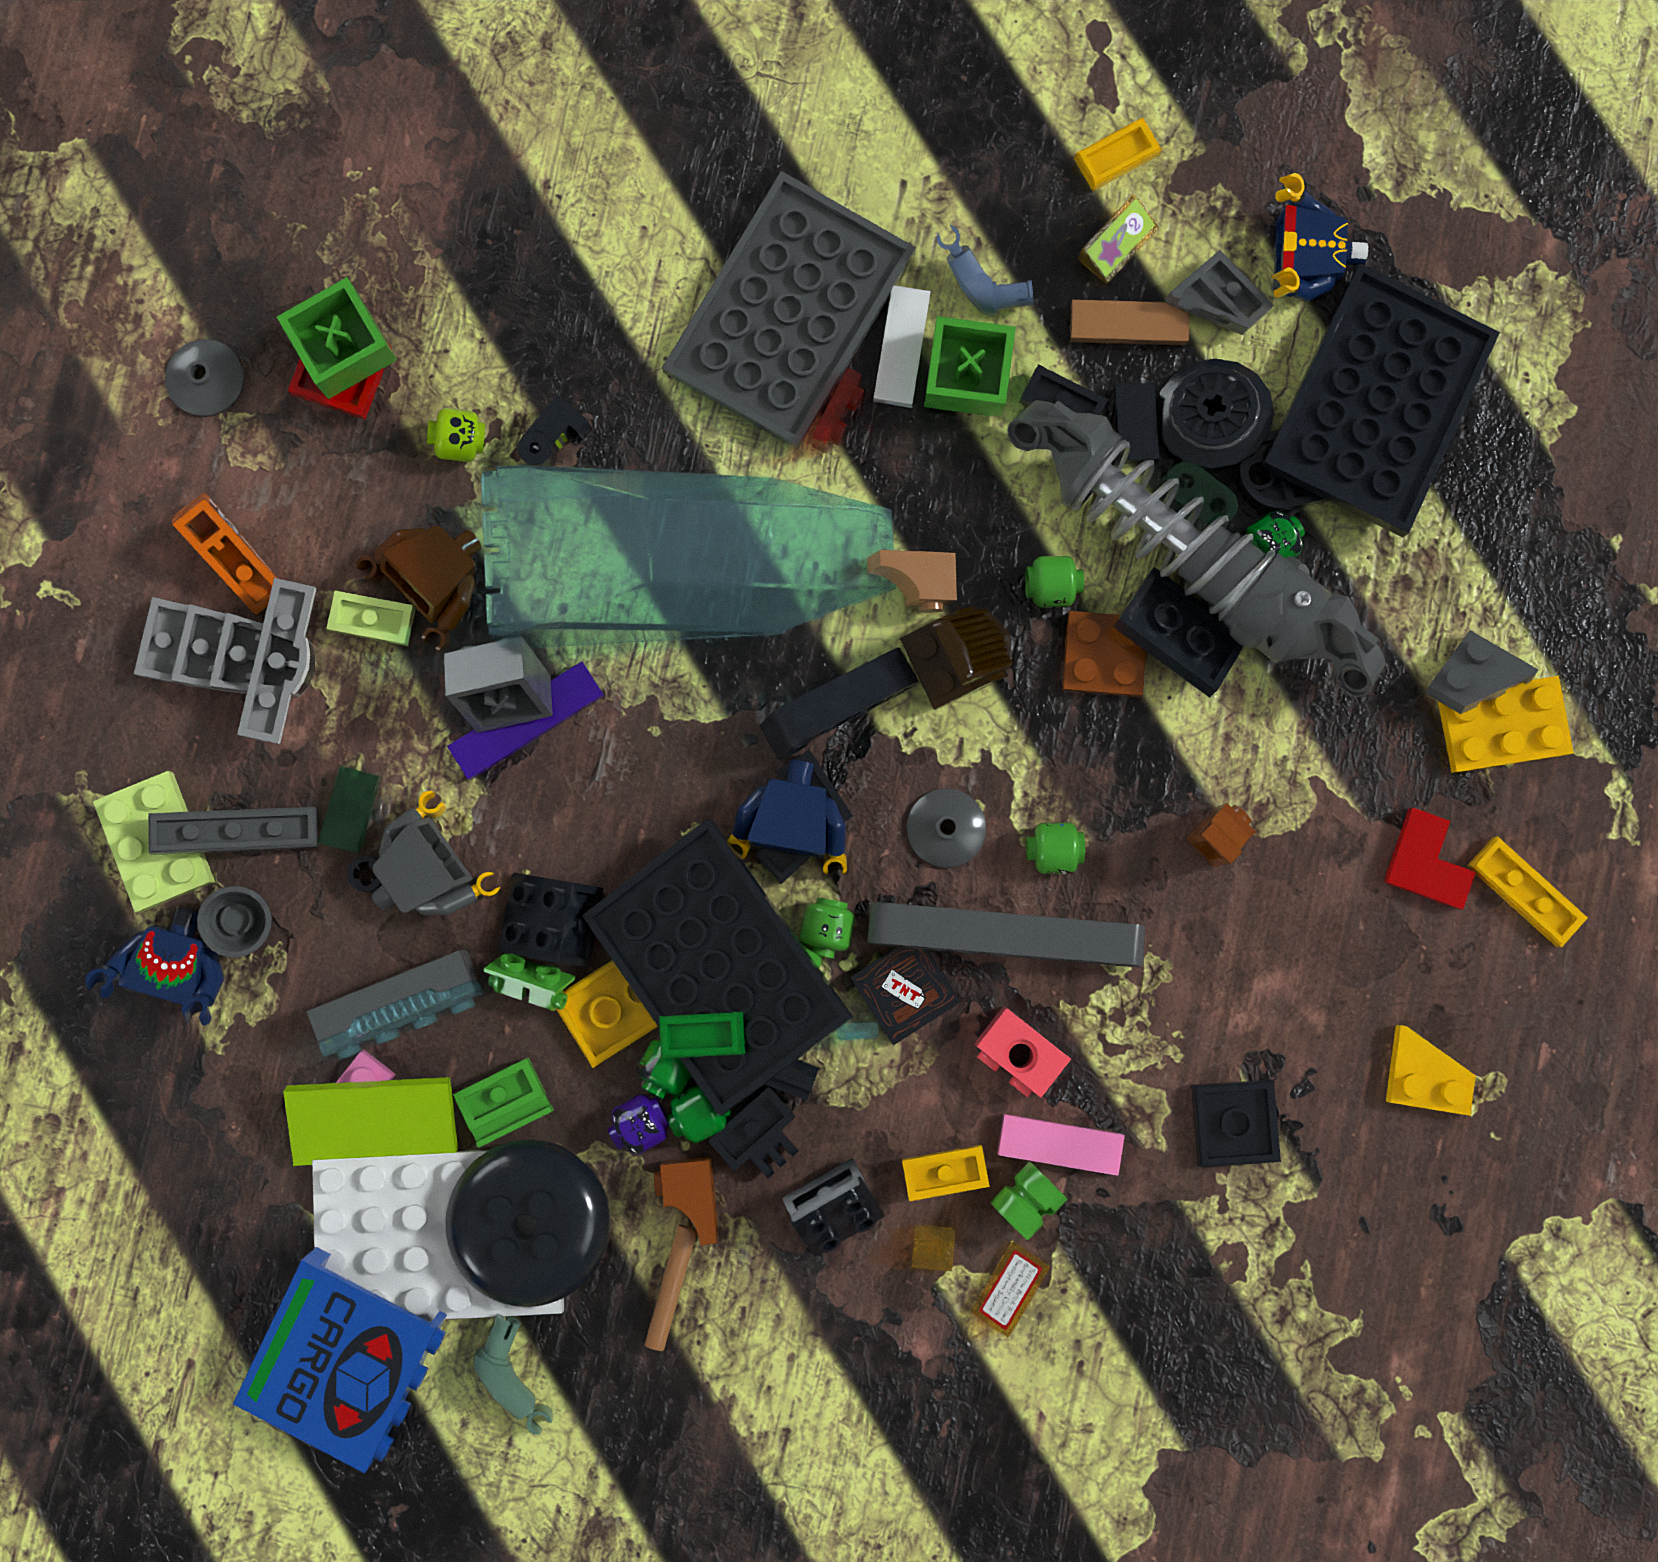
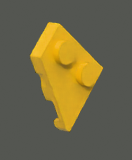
[1386,1025,1476,1116]

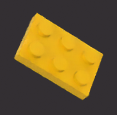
[1438,676,1574,773]

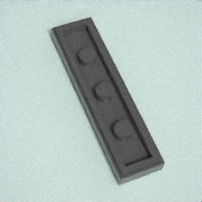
[148,807,318,855]

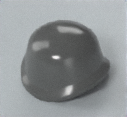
[197,886,272,957]

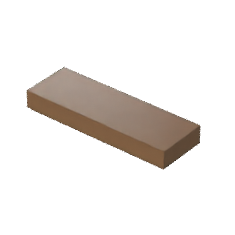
[1070,300,1189,345]

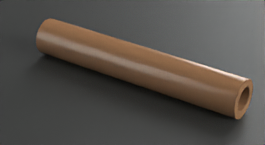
[644,1224,697,1351]

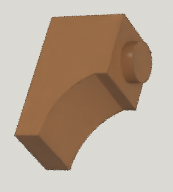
[867,550,957,613]

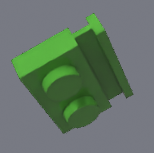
[453,1057,554,1148]

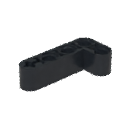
[759,647,919,761]

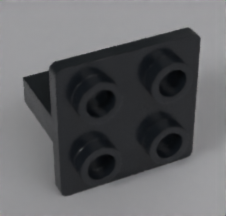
[782,1158,885,1256]

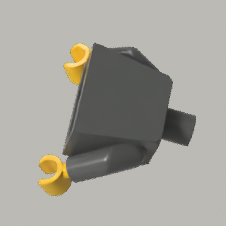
[372,791,500,915]

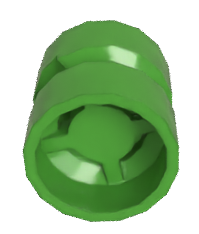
[990,1161,1068,1240]

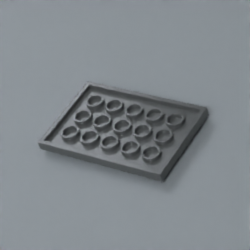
[662,171,916,449]

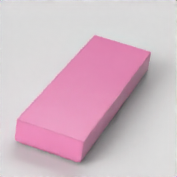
[997,1114,1125,1176]

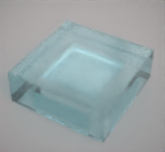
[837,1020,878,1040]

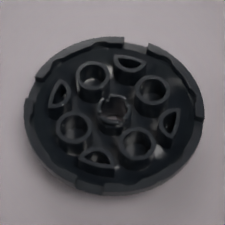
[445,1139,611,1307]

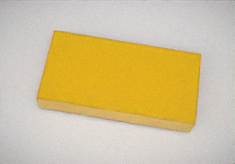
[1074,117,1162,191]

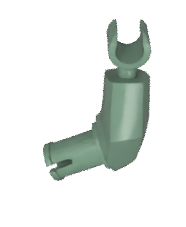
[473,1314,553,1435]

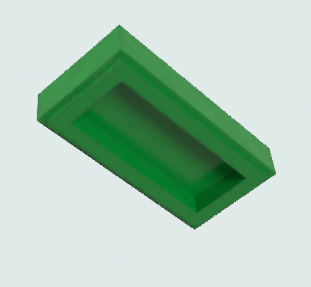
[659,1012,745,1058]

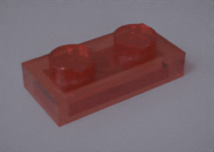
[812,368,865,454]

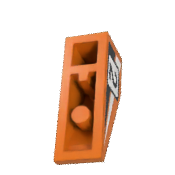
[172,492,277,615]

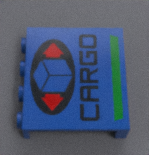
[233,1247,447,1473]

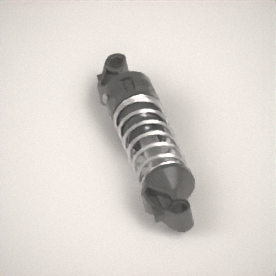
[1007,400,1385,697]

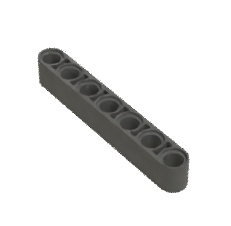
[867,902,1145,967]

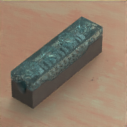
[306,950,484,1060]

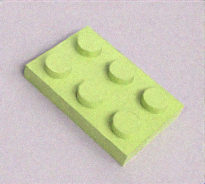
[93,771,215,913]

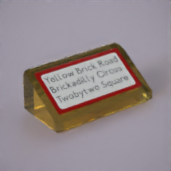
[971,1241,1050,1338]

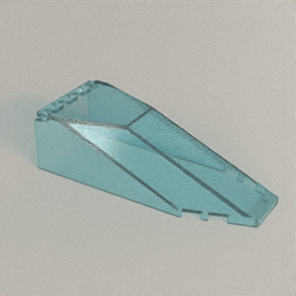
[481,465,896,648]

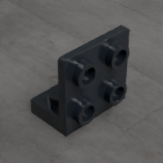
[498,873,604,967]

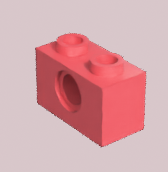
[974,1007,1071,1098]

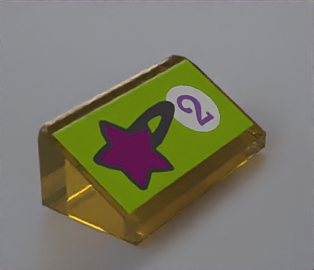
[1078,194,1159,285]

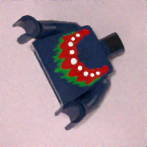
[86,907,224,1025]

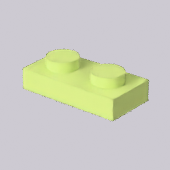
[326,591,416,646]

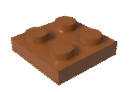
[1062,611,1146,697]

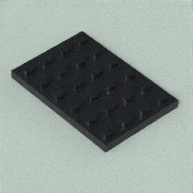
[1261,263,1500,538]
[582,818,854,1116]

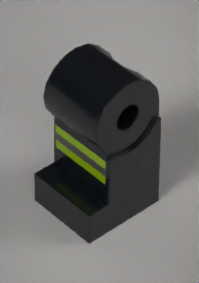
[518,395,593,472]

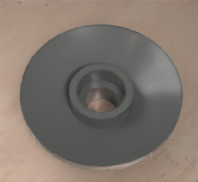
[165,339,245,417]
[907,789,986,868]

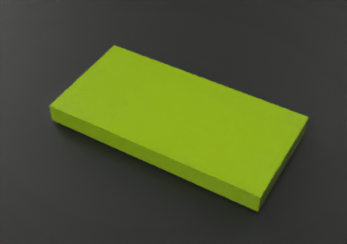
[283,1077,458,1166]

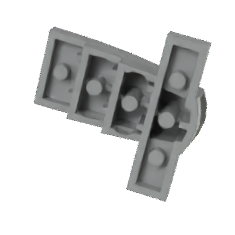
[134,578,317,744]

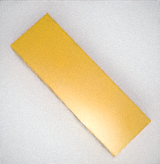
[1467,836,1588,947]

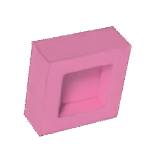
[336,1050,396,1083]

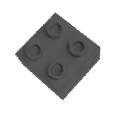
[444,636,553,733]

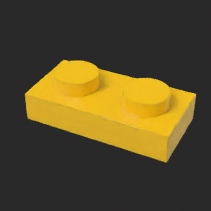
[901,1144,990,1201]

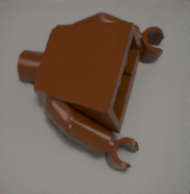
[356,526,481,651]

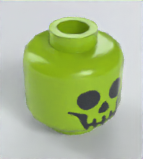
[427,408,485,462]

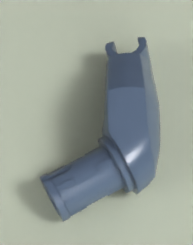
[937,225,1034,316]

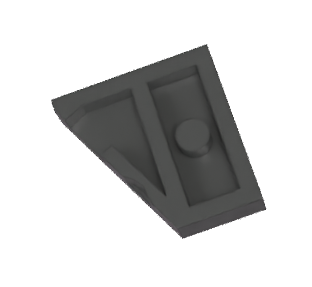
[1165,250,1274,335]
[1426,630,1538,714]

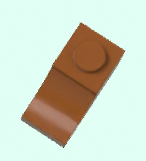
[1186,803,1256,867]
[654,1156,719,1245]

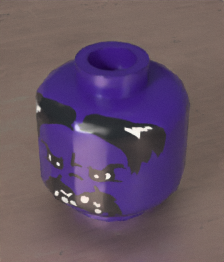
[608,1094,669,1155]

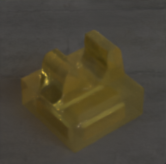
[911,1224,955,1271]

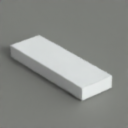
[873,286,931,408]

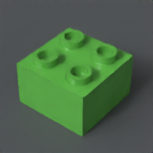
[277,277,397,399]
[924,316,1016,417]

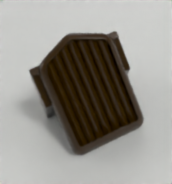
[900,605,1013,710]

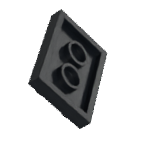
[1113,567,1244,698]

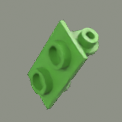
[484,953,575,1011]

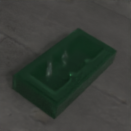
[318,766,382,853]

